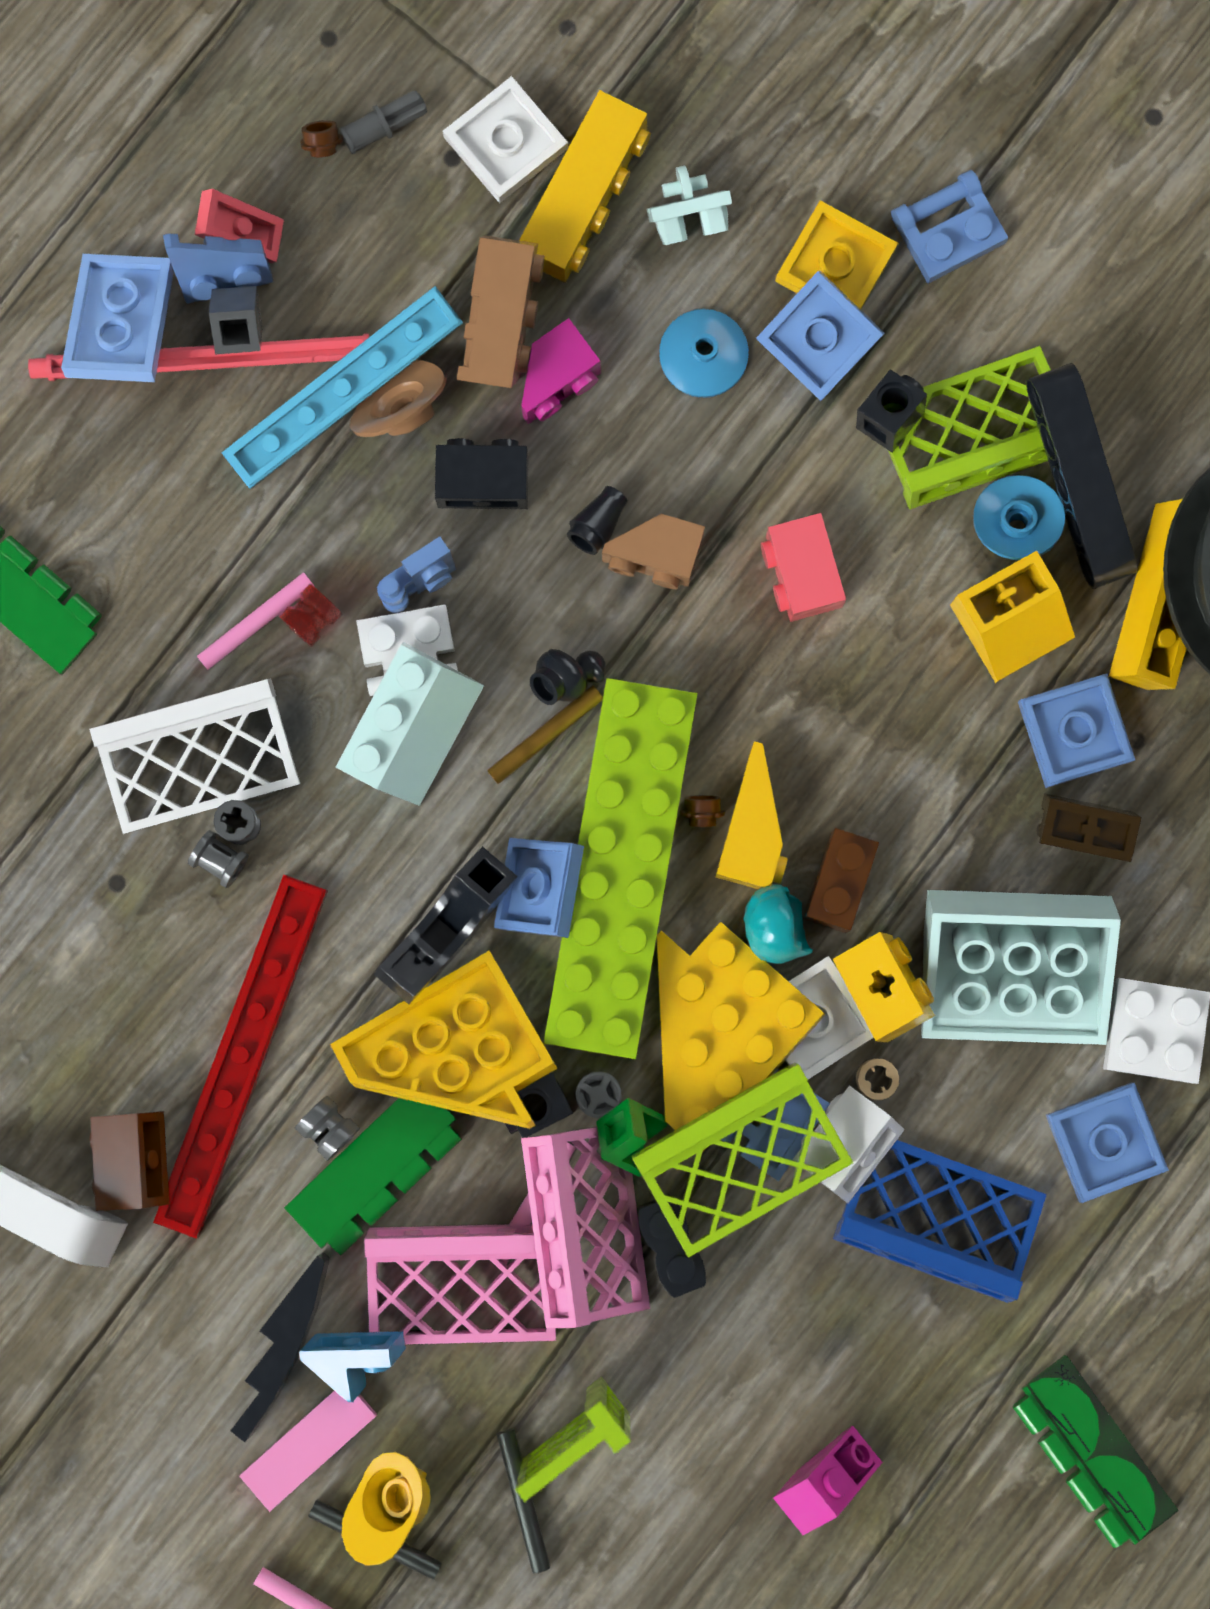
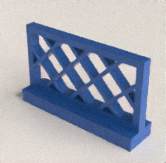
[833,1140,1047,1303]

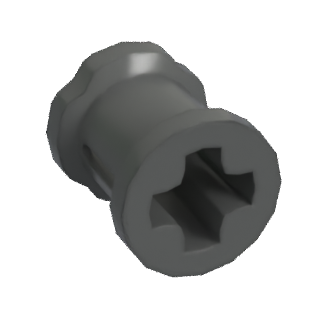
[213,800,261,845]
[187,830,249,888]

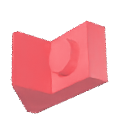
[195,189,284,263]

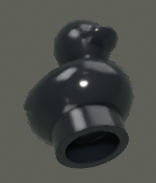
[530,649,606,705]

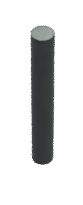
[497,1429,551,1573]
[308,1499,442,1580]

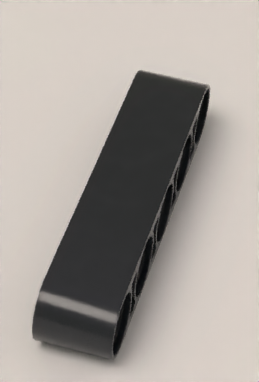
[1026,363,1138,589]

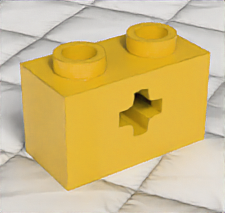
[833,932,935,1042]

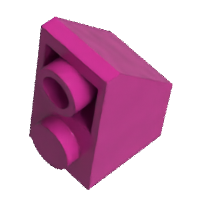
[521,318,601,424]
[773,1426,883,1535]

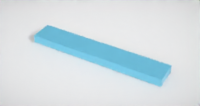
[222,286,463,489]

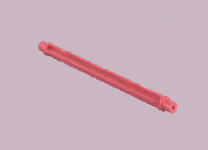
[28,333,370,381]

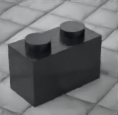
[435,438,528,509]

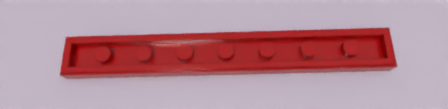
[153,875,328,1239]

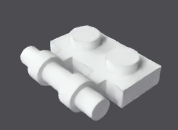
[356,604,458,696]

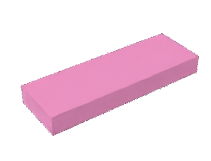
[239,1390,377,1512]

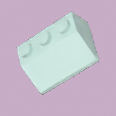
[336,642,484,806]

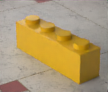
[519,90,651,283]
[1109,499,1186,690]

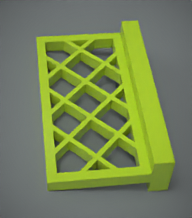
[884,346,1050,510]
[631,1062,853,1258]
[515,1376,631,1502]

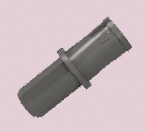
[339,91,427,155]

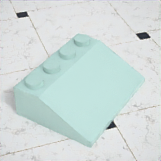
[921,890,1121,1045]

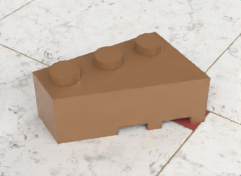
[457,235,545,388]

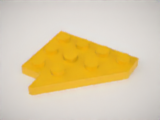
[657,922,825,1153]
[330,950,557,1129]

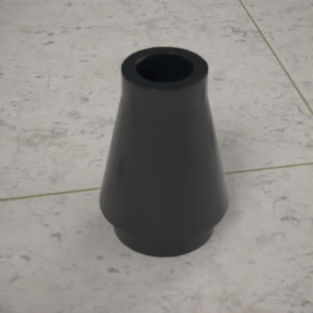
[567,486,628,555]

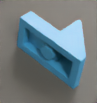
[299,1331,406,1402]

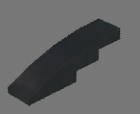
[230,1252,330,1443]

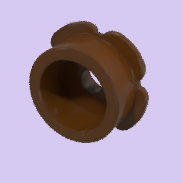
[300,120,344,158]
[680,795,725,827]

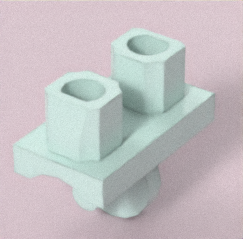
[647,165,732,245]

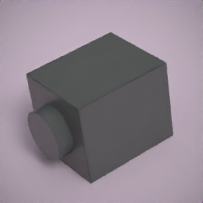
[209,286,263,355]

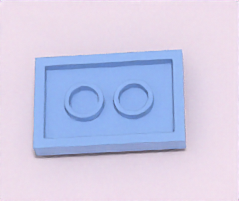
[61,254,174,382]

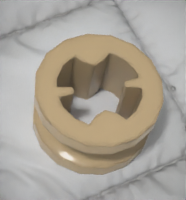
[856,1058,899,1100]

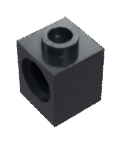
[856,369,927,453]
[505,1072,573,1138]

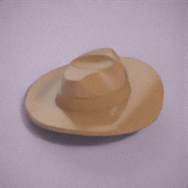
[350,360,446,437]

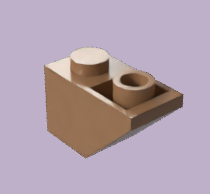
[602,514,705,589]

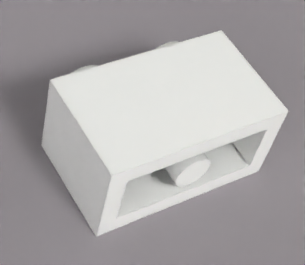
[792,1085,905,1203]

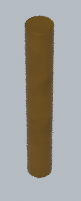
[487,685,603,784]

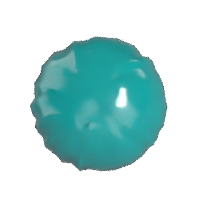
[743,884,813,964]

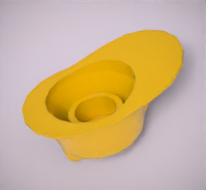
[342,1452,431,1566]

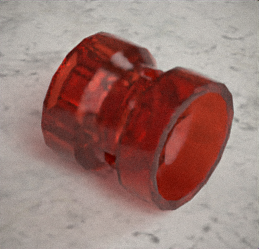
[278,583,343,647]

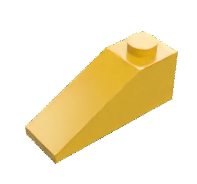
[715,741,788,889]

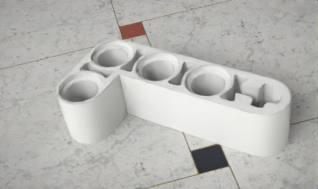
[0,1165,128,1267]

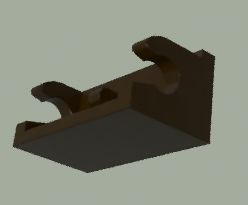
[1037,793,1142,862]

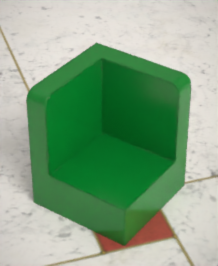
[596,1098,667,1177]

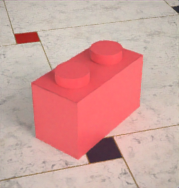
[761,513,846,622]

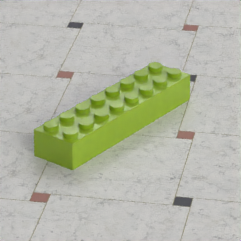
[544,678,698,1059]

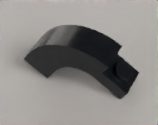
[374,846,518,1004]

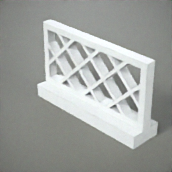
[89,679,300,834]

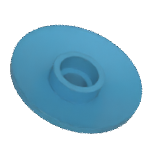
[659,309,749,397]
[973,475,1065,560]

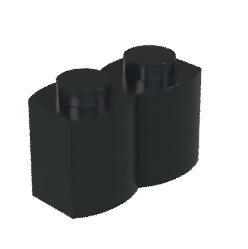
[638,1194,706,1298]

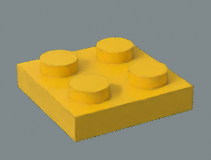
[775,200,898,310]

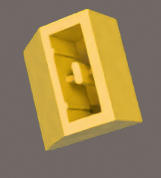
[950,550,1075,683]

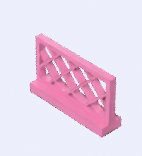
[521,1127,650,1328]
[364,1224,556,1344]

